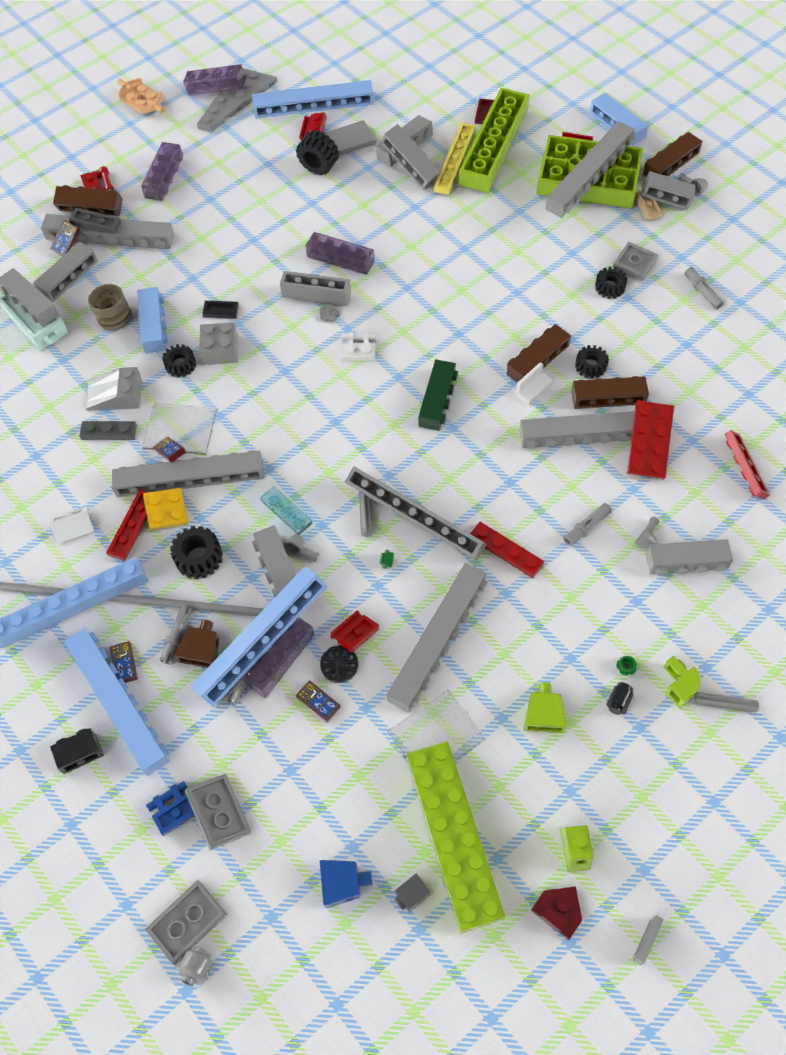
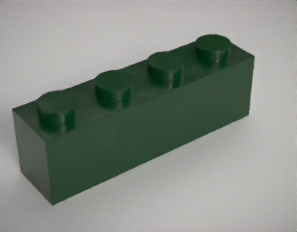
[418,359,458,431]

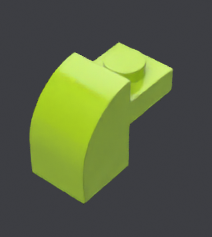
[663,655,700,708]

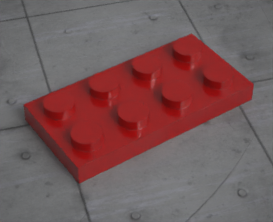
[627,400,674,480]

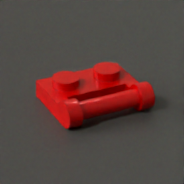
[80,166,115,190]

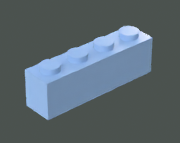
[590,92,649,146]
[137,287,168,353]

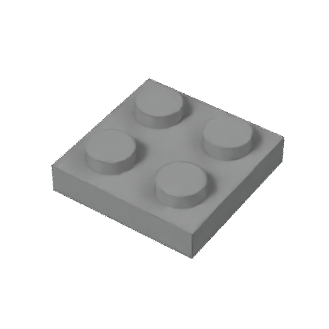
[612,241,659,281]

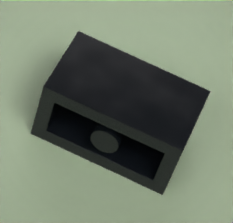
[50,728,104,774]

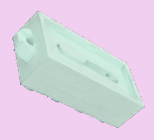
[0,295,69,351]

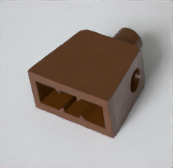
[175,619,219,668]

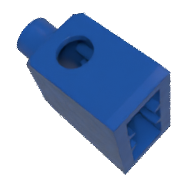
[320,860,373,908]

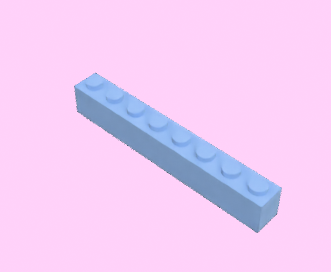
[252,80,374,119]
[0,557,149,649]
[191,567,328,707]
[64,628,169,776]

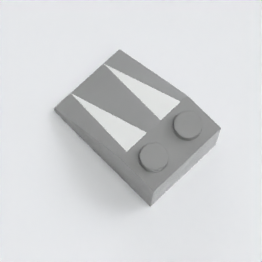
[86,367,142,411]

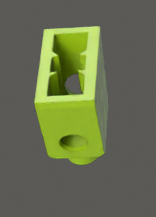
[524,682,566,733]
[560,825,593,872]

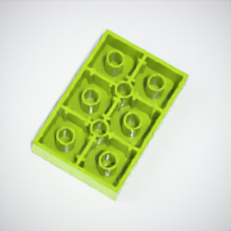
[536,135,643,208]

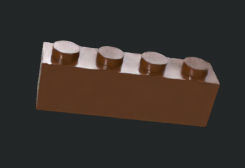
[643,132,703,177]
[53,185,123,216]
[507,324,571,383]
[571,376,649,409]

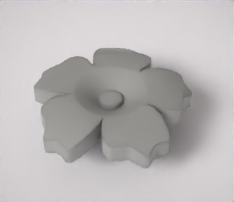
[319,304,340,322]

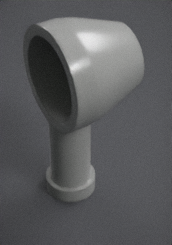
[678,173,708,196]
[635,517,659,549]
[283,534,320,562]

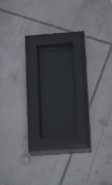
[202,300,239,319]

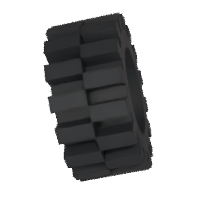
[595,266,628,299]
[162,344,196,378]
[575,345,609,379]

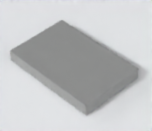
[325,120,376,156]
[185,774,251,850]
[145,880,228,965]

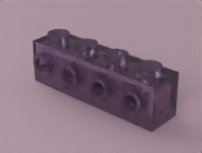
[183,64,247,95]
[141,142,183,201]
[305,232,375,275]
[246,617,314,699]

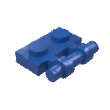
[146,781,195,836]

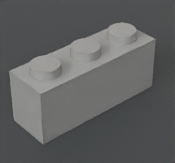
[642,171,695,210]

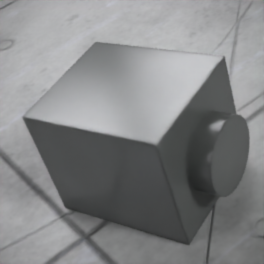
[394,873,430,913]

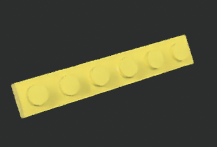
[434,122,476,195]

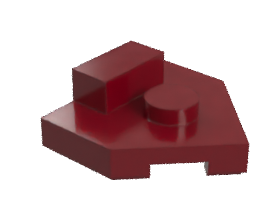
[531,886,582,940]

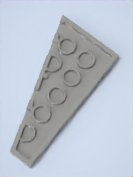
[197,67,277,132]

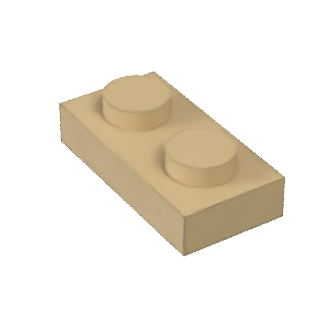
[635,192,663,220]

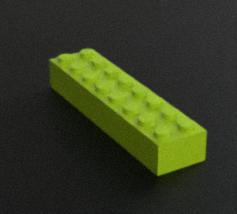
[459,88,530,193]
[407,741,505,934]

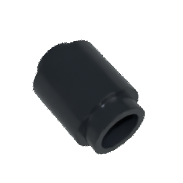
[606,682,634,715]

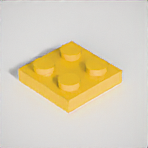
[143,488,188,531]

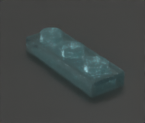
[260,486,313,535]

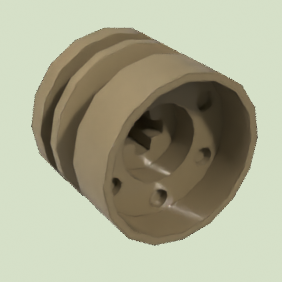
[88,284,132,330]

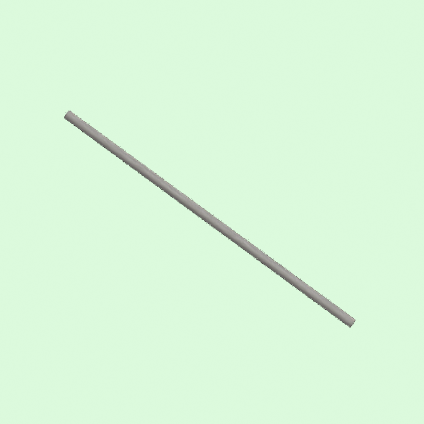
[0,582,264,616]

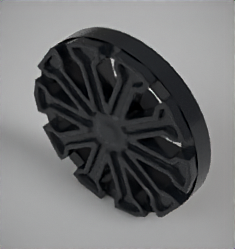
[320,645,358,683]

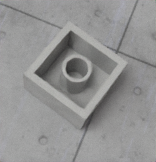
[199,322,238,365]

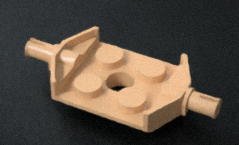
[117,78,165,114]

